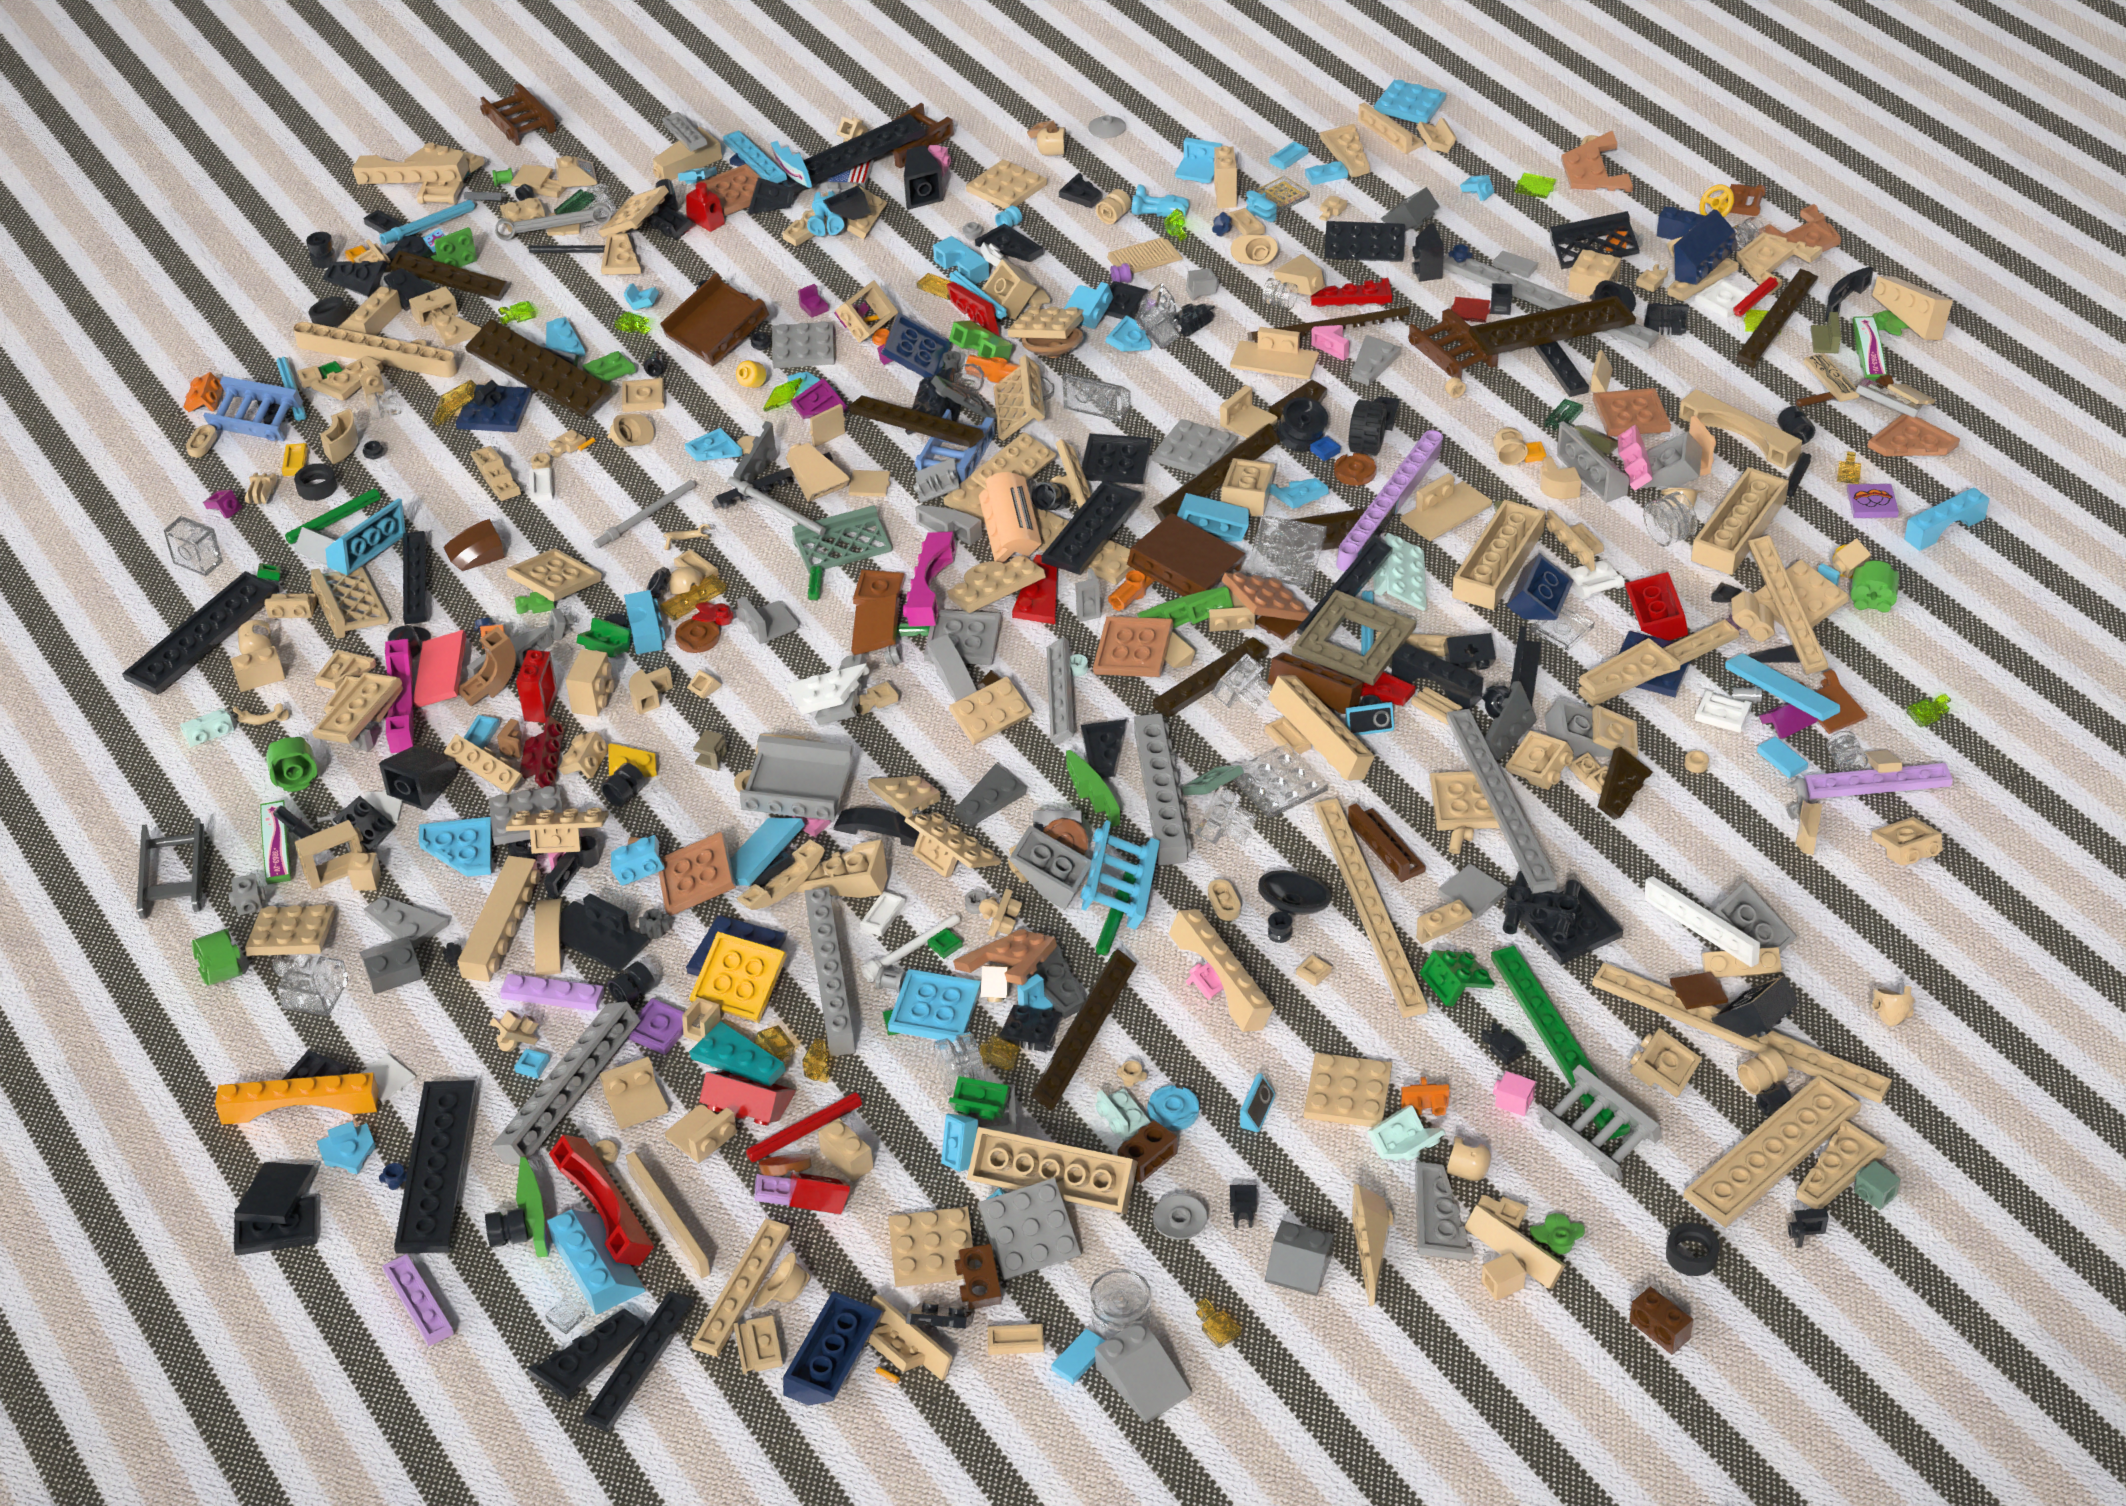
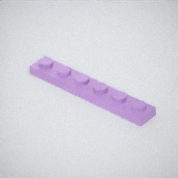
[1804,763,1953,799]

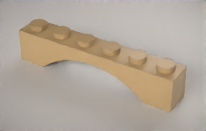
[352,152,469,184]
[1679,389,1802,469]
[1168,909,1274,1032]

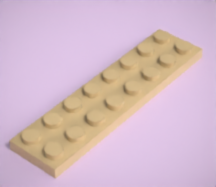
[1683,1075,1861,1228]

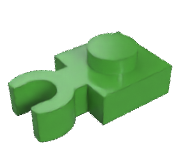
[515,592,555,614]

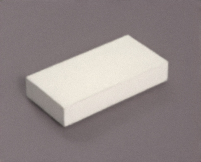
[530,468,553,502]
[860,891,905,937]

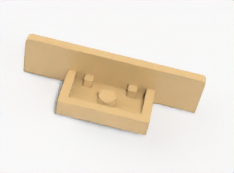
[1546,510,1604,572]
[444,734,522,794]
[868,1294,952,1381]

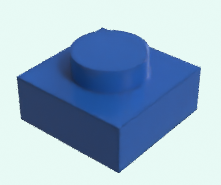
[1310,436,1341,461]

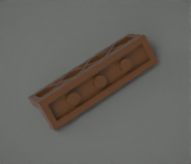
[1348,803,1426,883]

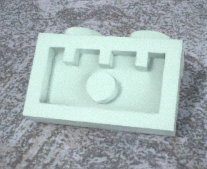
[180,708,234,747]
[1095,1088,1151,1142]

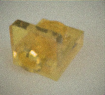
[976,1035,1019,1072]
[802,1038,829,1083]

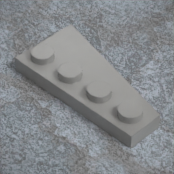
[1415,1162,1474,1261]

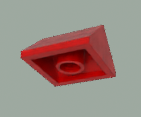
[789,1171,850,1215]

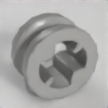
[965,890,986,914]

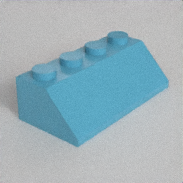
[325,498,406,575]
[547,1209,645,1315]

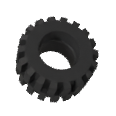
[1348,399,1387,456]

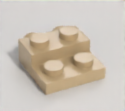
[500,198,545,232]
[1505,730,1574,790]
[1872,817,1943,865]
[1629,1028,1702,1098]

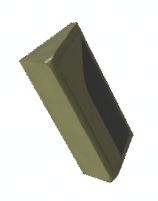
[1575,425,1618,454]

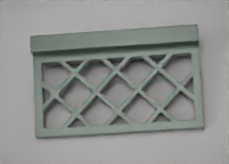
[792,505,892,574]

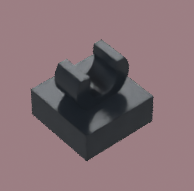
[473,380,501,408]

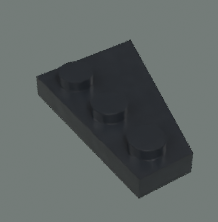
[975,223,1043,262]
[323,260,388,298]

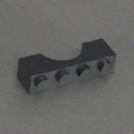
[1391,643,1483,710]

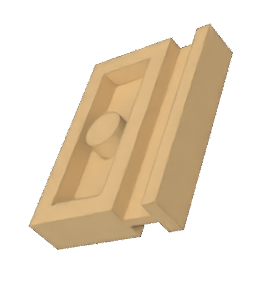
[733,1315,783,1375]

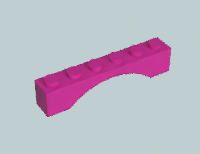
[903,532,956,626]
[385,639,414,753]

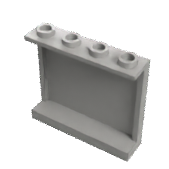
[740,735,853,821]

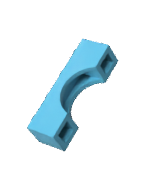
[1904,487,1990,551]

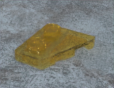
[432,380,476,426]

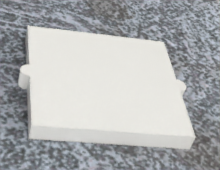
[364,790,402,823]
[361,1054,416,1103]

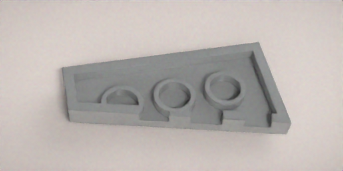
[814,654,867,725]

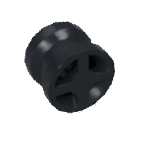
[1268,912,1293,943]

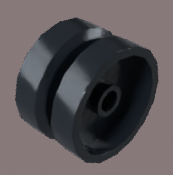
[1277,397,1328,452]

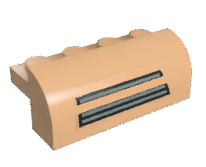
[979,472,1042,563]

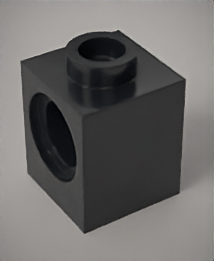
[1490,283,1512,315]

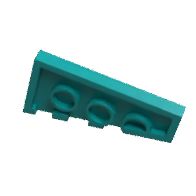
[689,1021,786,1086]

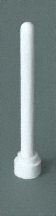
[861,914,960,982]

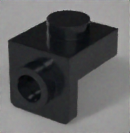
[1788,1208,1829,1248]

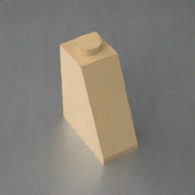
[1274,254,1325,295]
[786,443,850,502]

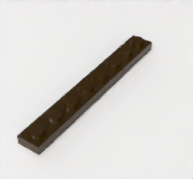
[1736,268,1819,368]
[1247,306,1410,343]
[848,395,985,448]
[1153,423,1280,521]
[1030,949,1137,1111]

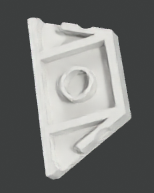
[786,663,870,714]

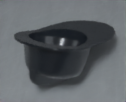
[1589,280,1636,312]
[388,625,431,659]

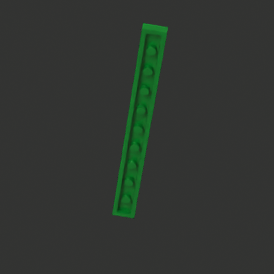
[1491,945,1630,1141]

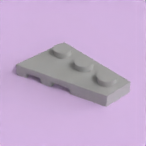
[1351,335,1401,386]
[364,896,448,949]

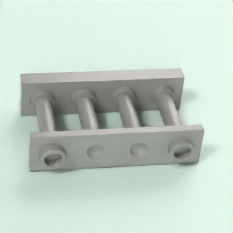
[1537,1064,1662,1181]

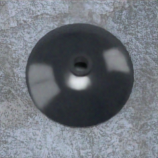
[1258,870,1331,915]

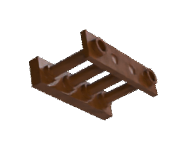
[480,83,556,146]
[889,103,954,169]
[1408,308,1498,379]

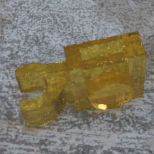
[1837,451,1861,484]
[1196,1298,1241,1349]

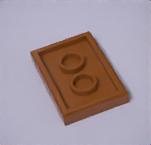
[851,594,900,656]

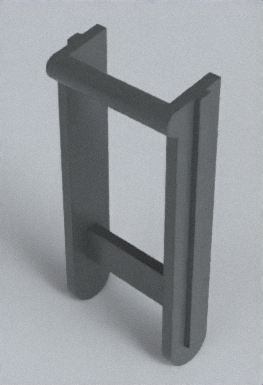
[136,817,205,919]

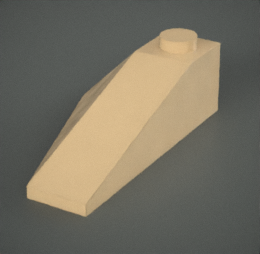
[1352,1184,1393,1306]

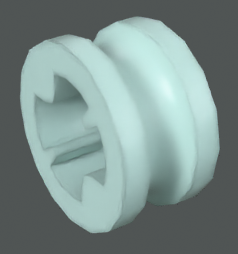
[1070,654,1088,676]

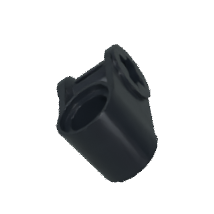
[655,179,678,211]

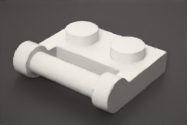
[1566,559,1625,599]
[1695,690,1753,733]

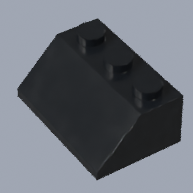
[1711,975,1799,1038]

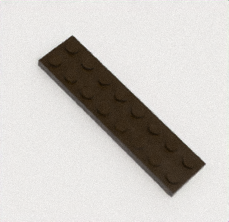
[1469,296,1636,356]
[465,319,612,420]

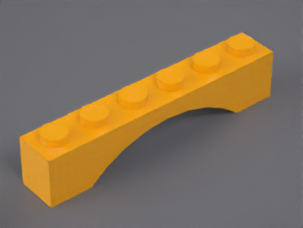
[215,1072,378,1125]

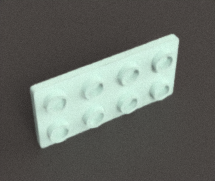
[1373,533,1427,611]

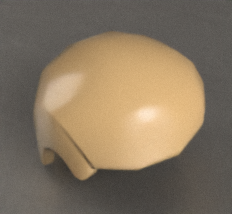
[669,567,703,594]

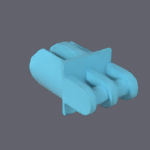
[1246,190,1277,222]

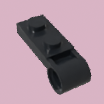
[544,836,600,899]

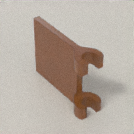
[1799,669,1868,734]

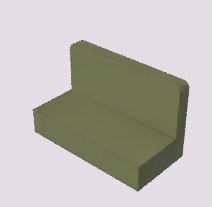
[1810,312,1841,354]

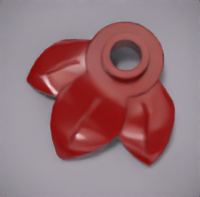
[692,602,734,626]

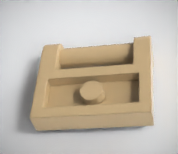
[417,180,464,205]

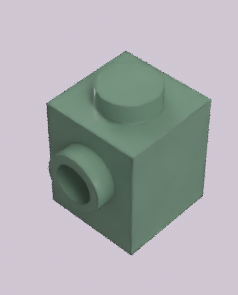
[1854,1161,1901,1210]

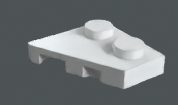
[979,242,1011,267]

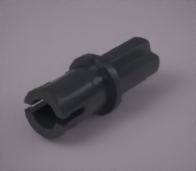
[273,805,317,839]

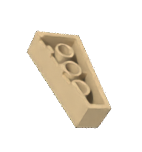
[1872,276,1953,340]

